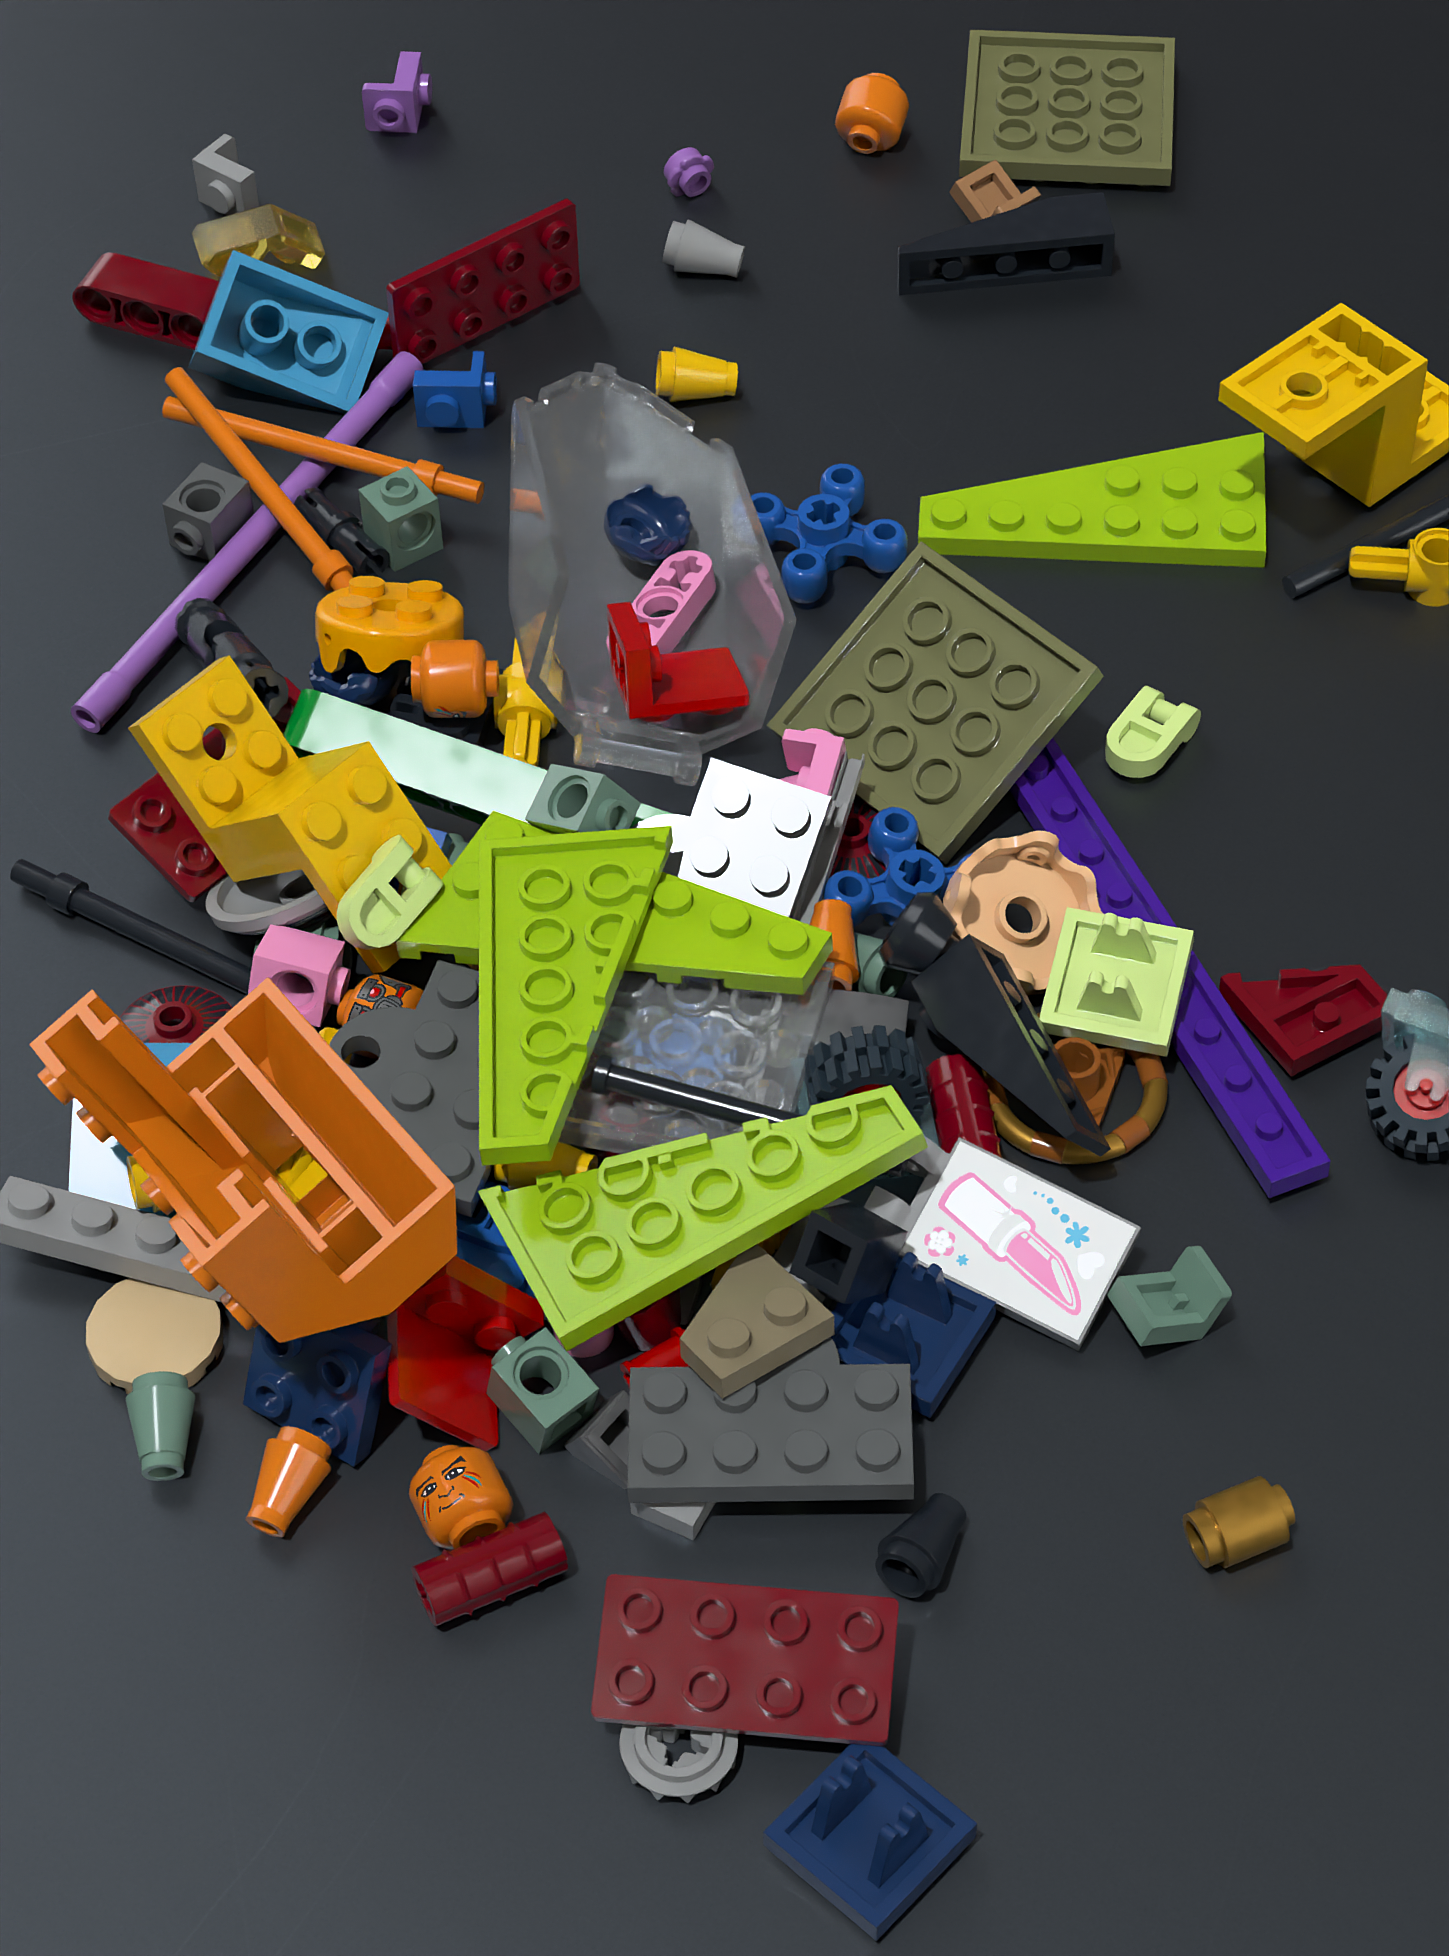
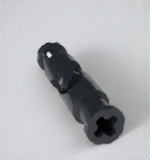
[175,598,289,717]

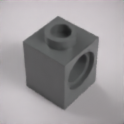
[162,462,254,561]

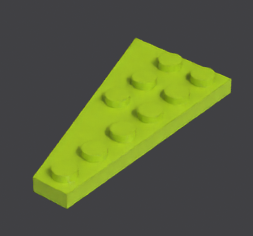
[918,432,1266,568]
[396,810,833,995]
[479,826,673,1166]
[478,1085,928,1351]

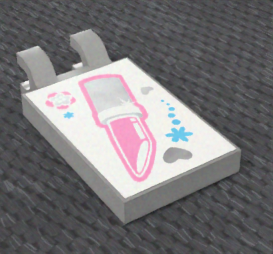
[864,1136,1141,1351]

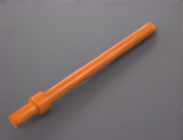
[165,367,354,591]
[162,396,485,504]

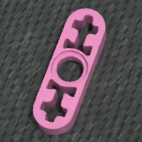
[606,550,716,658]

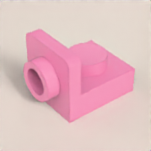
[781,728,846,796]

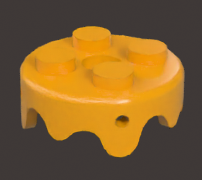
[315,576,464,673]

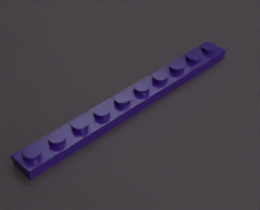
[1009,738,1331,1198]

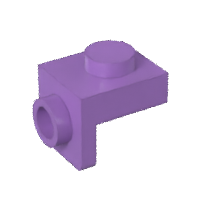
[362,51,432,133]

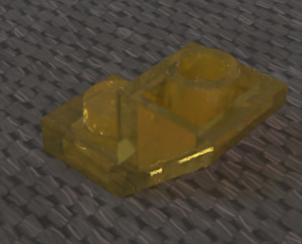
[192,204,325,277]

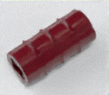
[925,1054,1002,1158]
[411,1511,569,1626]

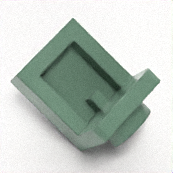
[1107,1246,1232,1346]

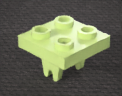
[1039,907,1194,1057]

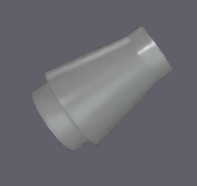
[662,219,745,278]

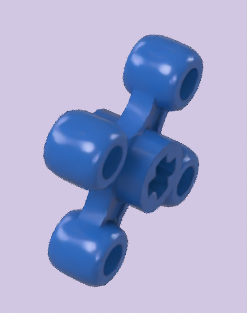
[740,463,908,604]
[823,807,973,928]

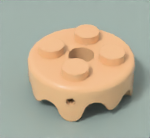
[943,831,1104,996]

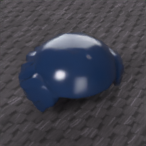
[603,484,692,566]
[309,649,399,707]

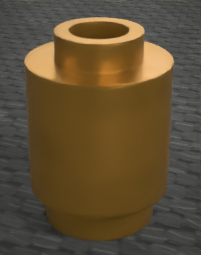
[1183,1476,1295,1568]

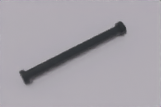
[591,1054,909,1177]

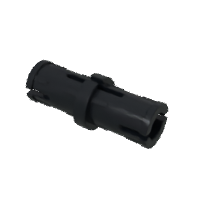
[294,487,390,577]

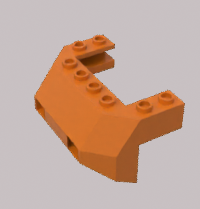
[29,977,457,1343]

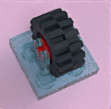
[1366,988,1449,1161]
[791,1025,939,1180]

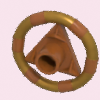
[981,1012,1168,1164]

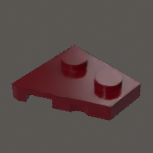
[1219,964,1399,1076]

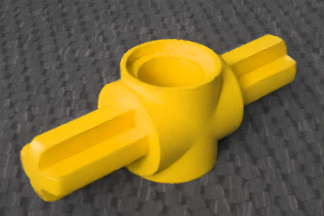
[1349,528,1449,607]
[494,628,558,767]

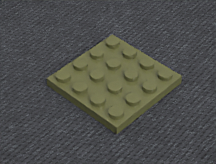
[959,30,1175,186]
[767,542,1104,865]

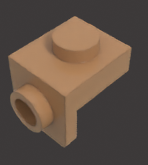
[949,159,1041,222]

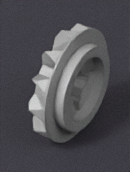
[619,1724,738,1803]

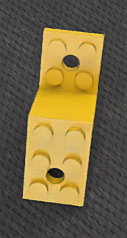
[1218,303,1449,507]
[128,655,452,973]

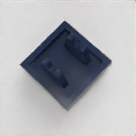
[831,1252,996,1418]
[243,1317,392,1467]
[763,1744,977,1941]

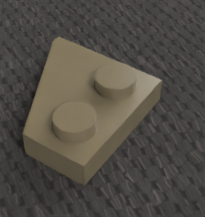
[680,1244,835,1399]

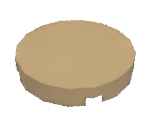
[86,1278,223,1394]

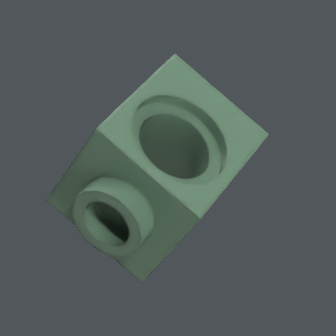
[358,466,443,572]
[524,764,641,834]
[486,1327,599,1454]

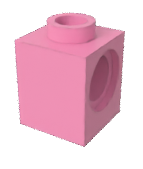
[248,924,351,1027]

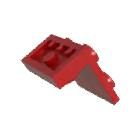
[607,602,750,722]
[387,1256,544,1451]

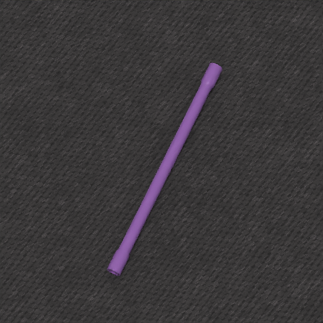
[71,351,424,733]

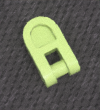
[1105,686,1201,778]
[336,835,443,950]

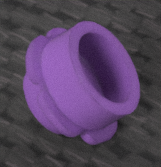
[664,147,714,197]

